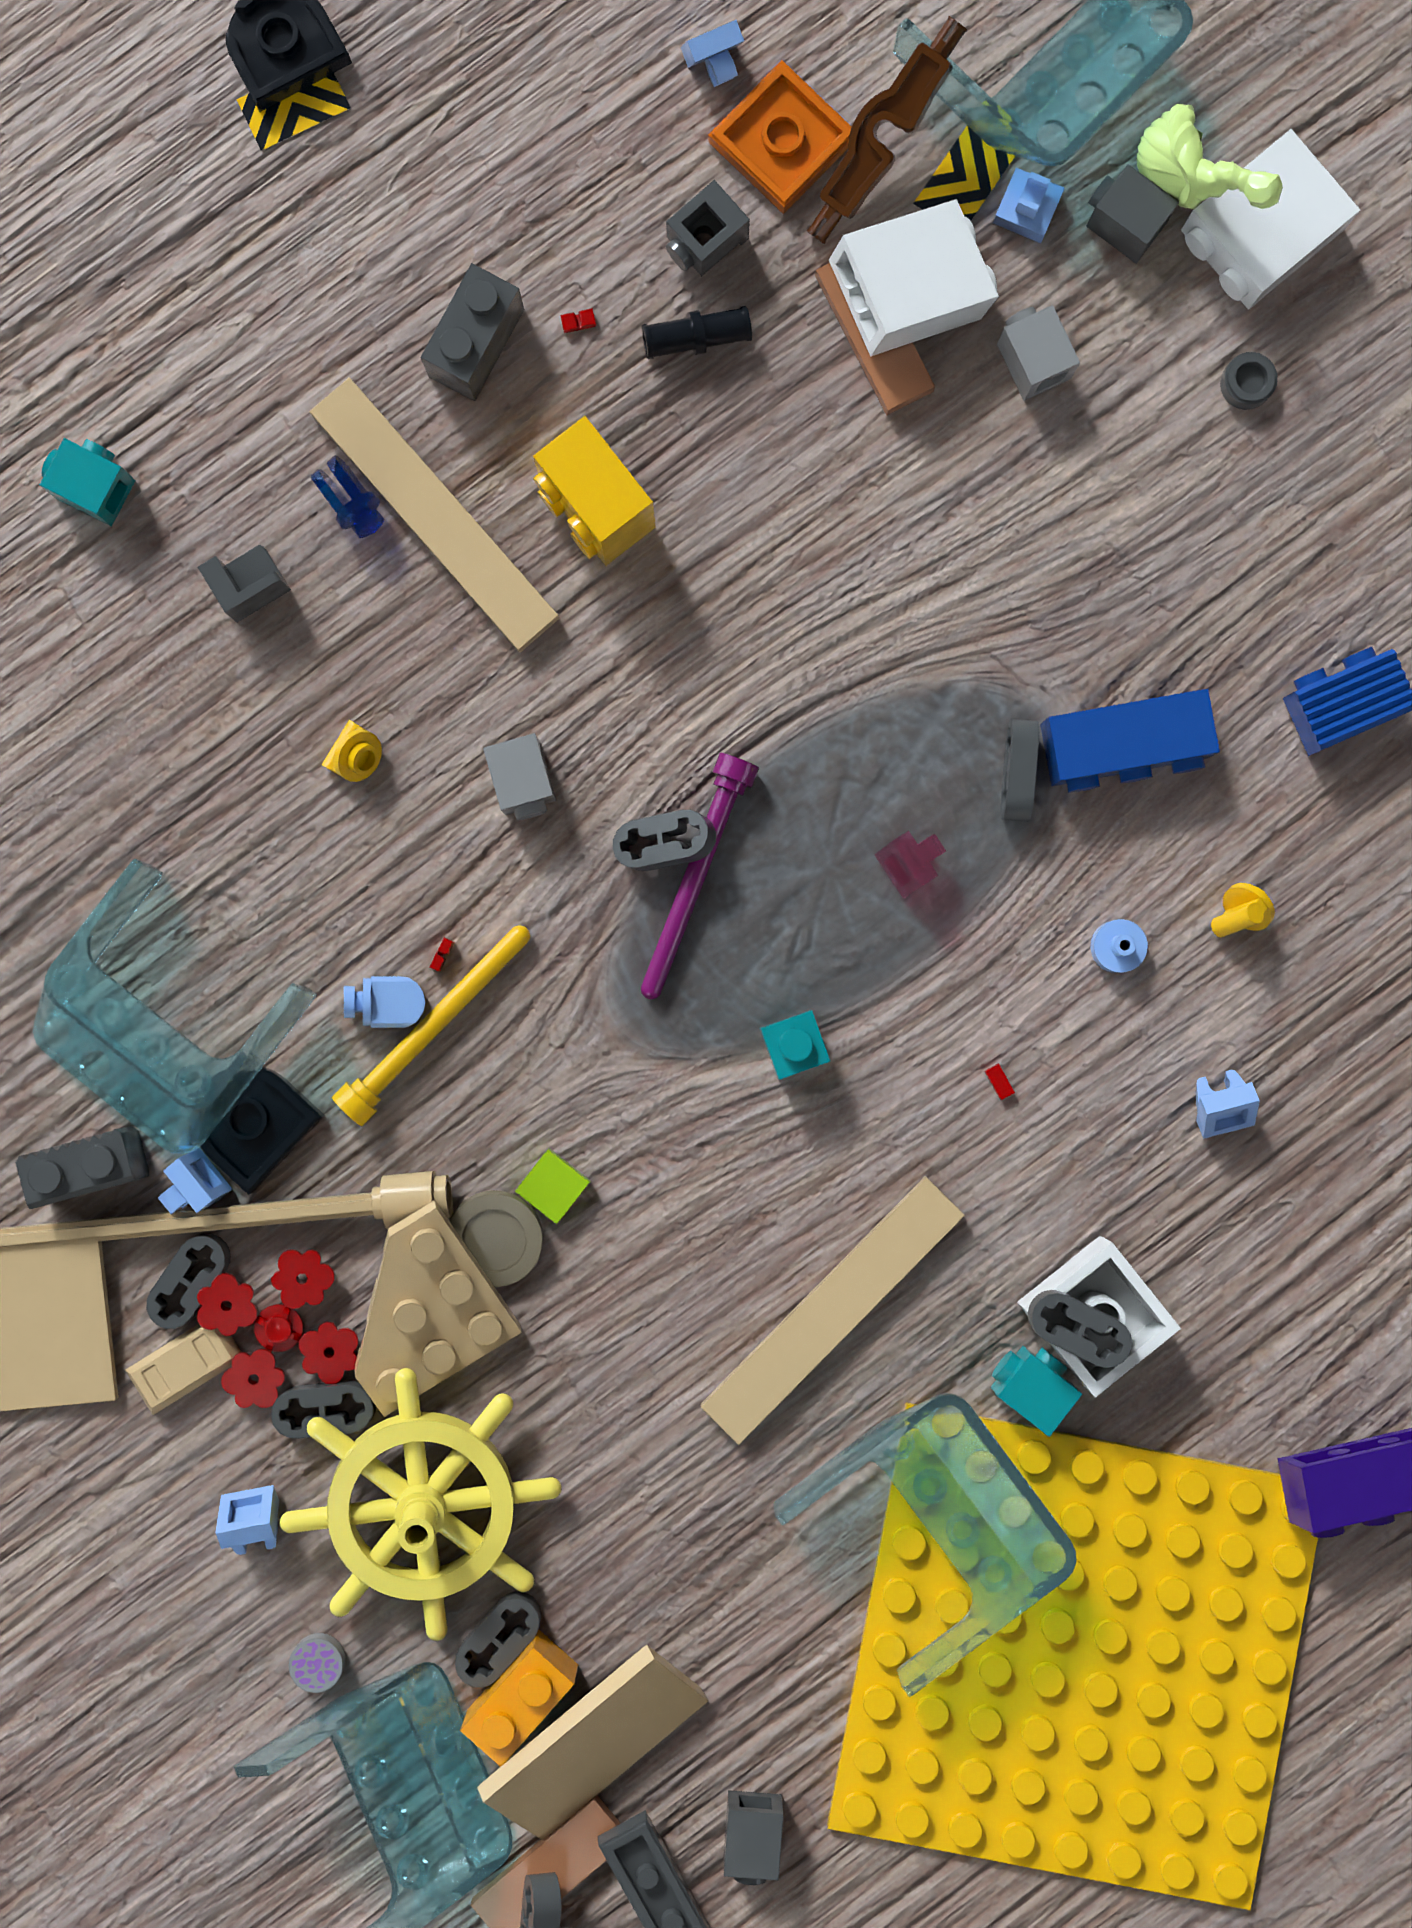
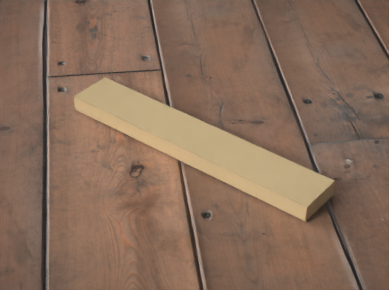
[309,377,560,653]
[701,1176,965,1445]

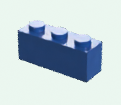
[1040,689,1220,793]

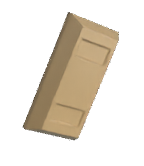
[125,1324,241,1415]

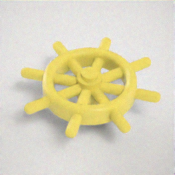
[280,1368,562,1641]

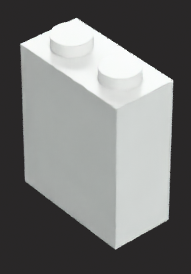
[1181,129,1360,310]
[829,199,999,357]

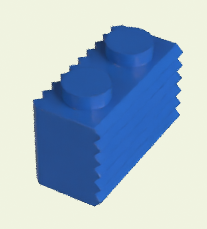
[1283,646,1412,756]

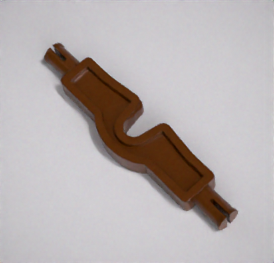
[806,16,967,244]

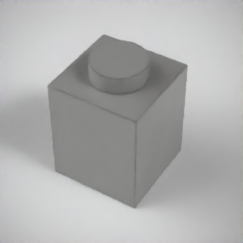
[997,305,1080,401]
[483,733,557,820]

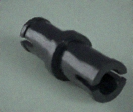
[641,306,752,359]

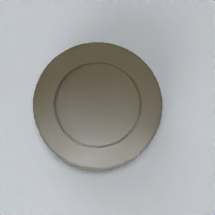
[450,1190,543,1287]

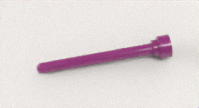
[641,752,759,999]

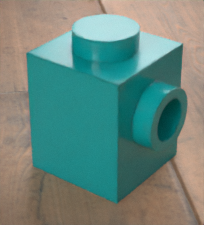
[39,438,136,527]
[991,1346,1082,1437]

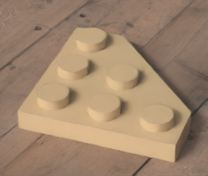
[355,1200,522,1417]

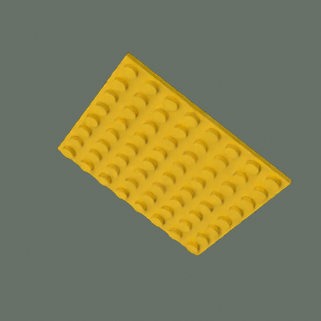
[827,1402,1318,1910]

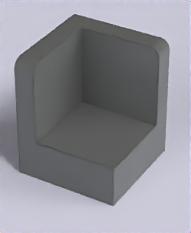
[198,545,291,623]

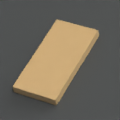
[477,1645,708,1840]

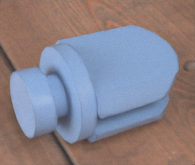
[344,976,425,1028]

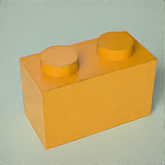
[460,1630,578,1767]

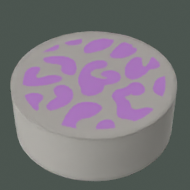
[289,1633,346,1693]

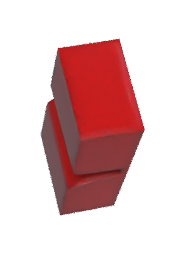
[560,308,596,334]
[430,937,455,972]
[984,1063,1015,1100]

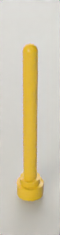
[331,925,530,1127]

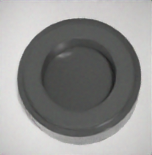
[1220,352,1278,410]

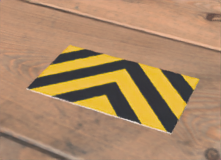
[236,73,351,151]
[913,123,1016,221]

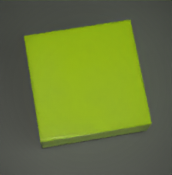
[515,1148,591,1224]

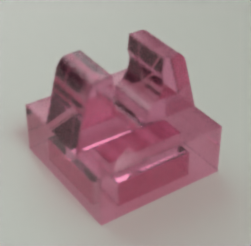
[874,831,946,899]

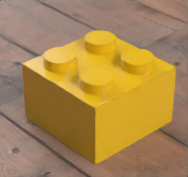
[533,416,656,566]

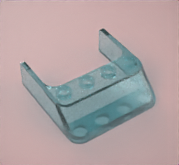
[893,0,1193,166]
[33,859,317,1154]
[773,1393,1076,1697]
[234,1662,513,1928]

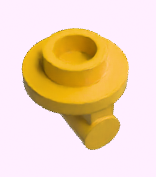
[321,720,382,782]
[1211,883,1275,937]

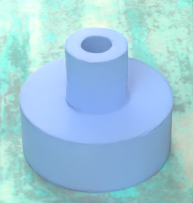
[1090,919,1148,973]

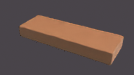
[815,263,935,415]
[470,1795,621,1928]

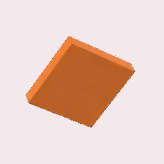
[708,60,852,214]

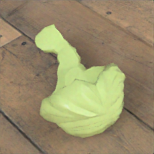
[1137,104,1283,209]

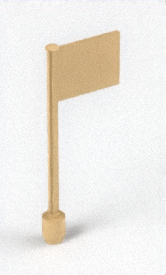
[0,1171,453,1411]

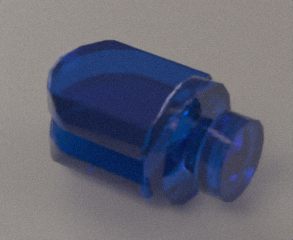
[311,455,384,538]

